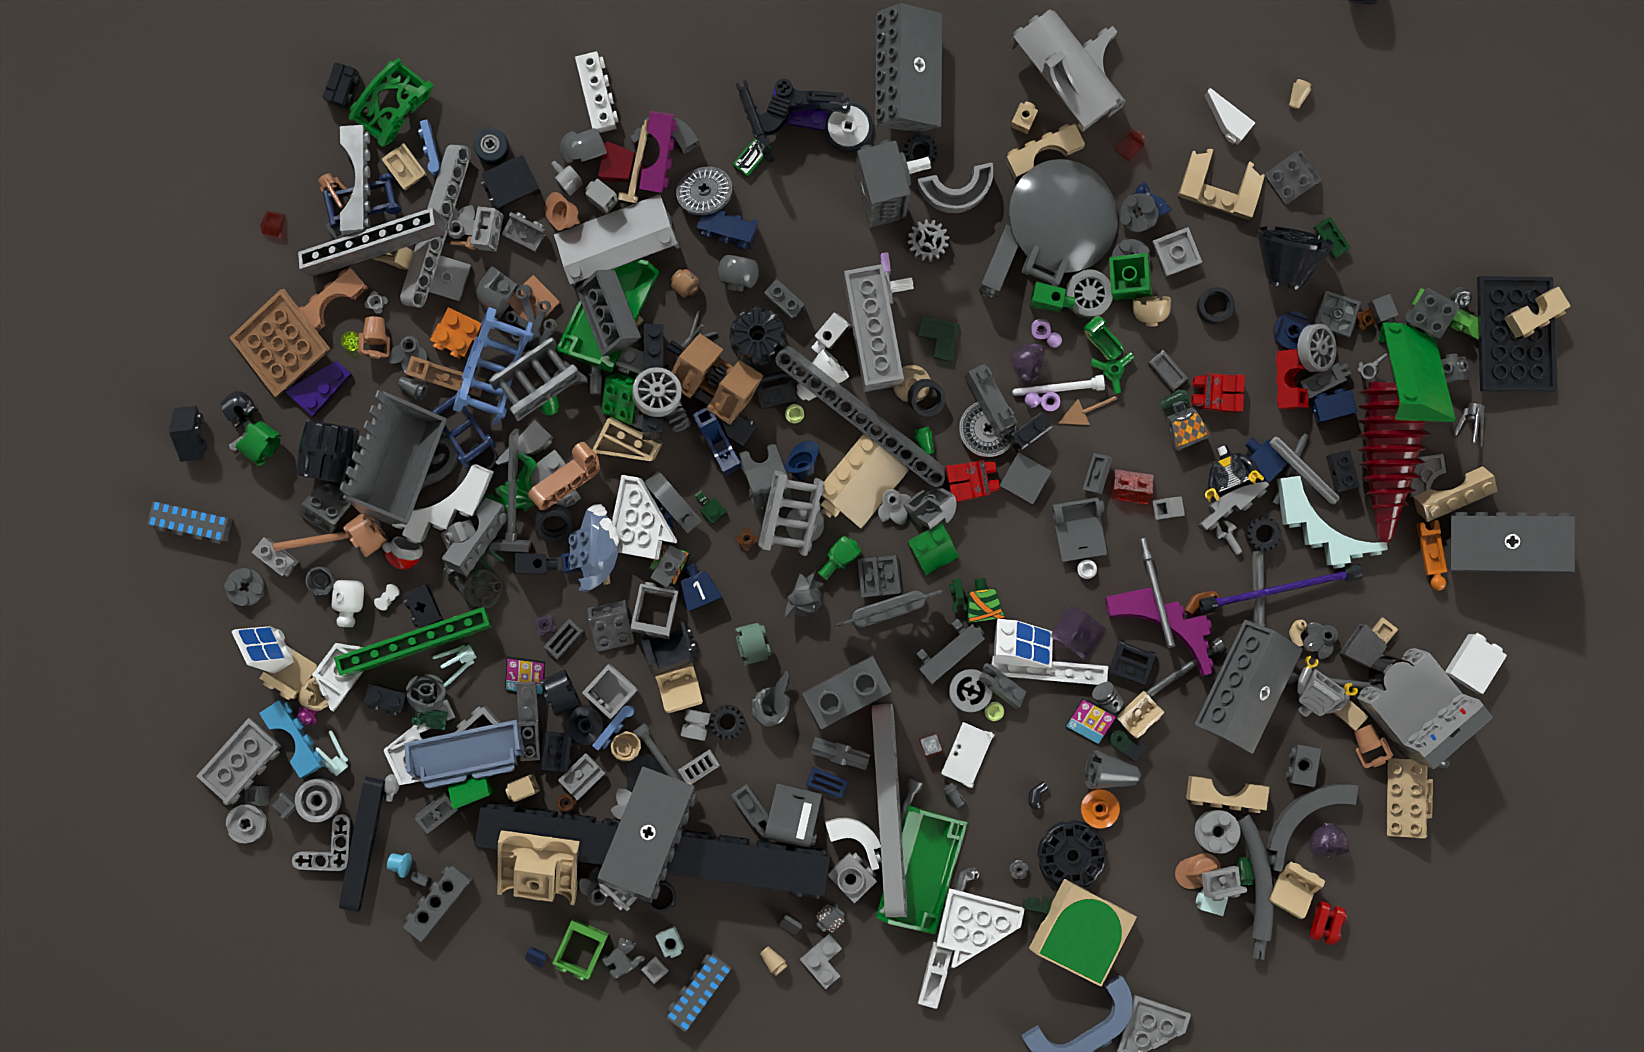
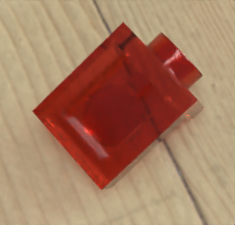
[1115,129,1147,162]

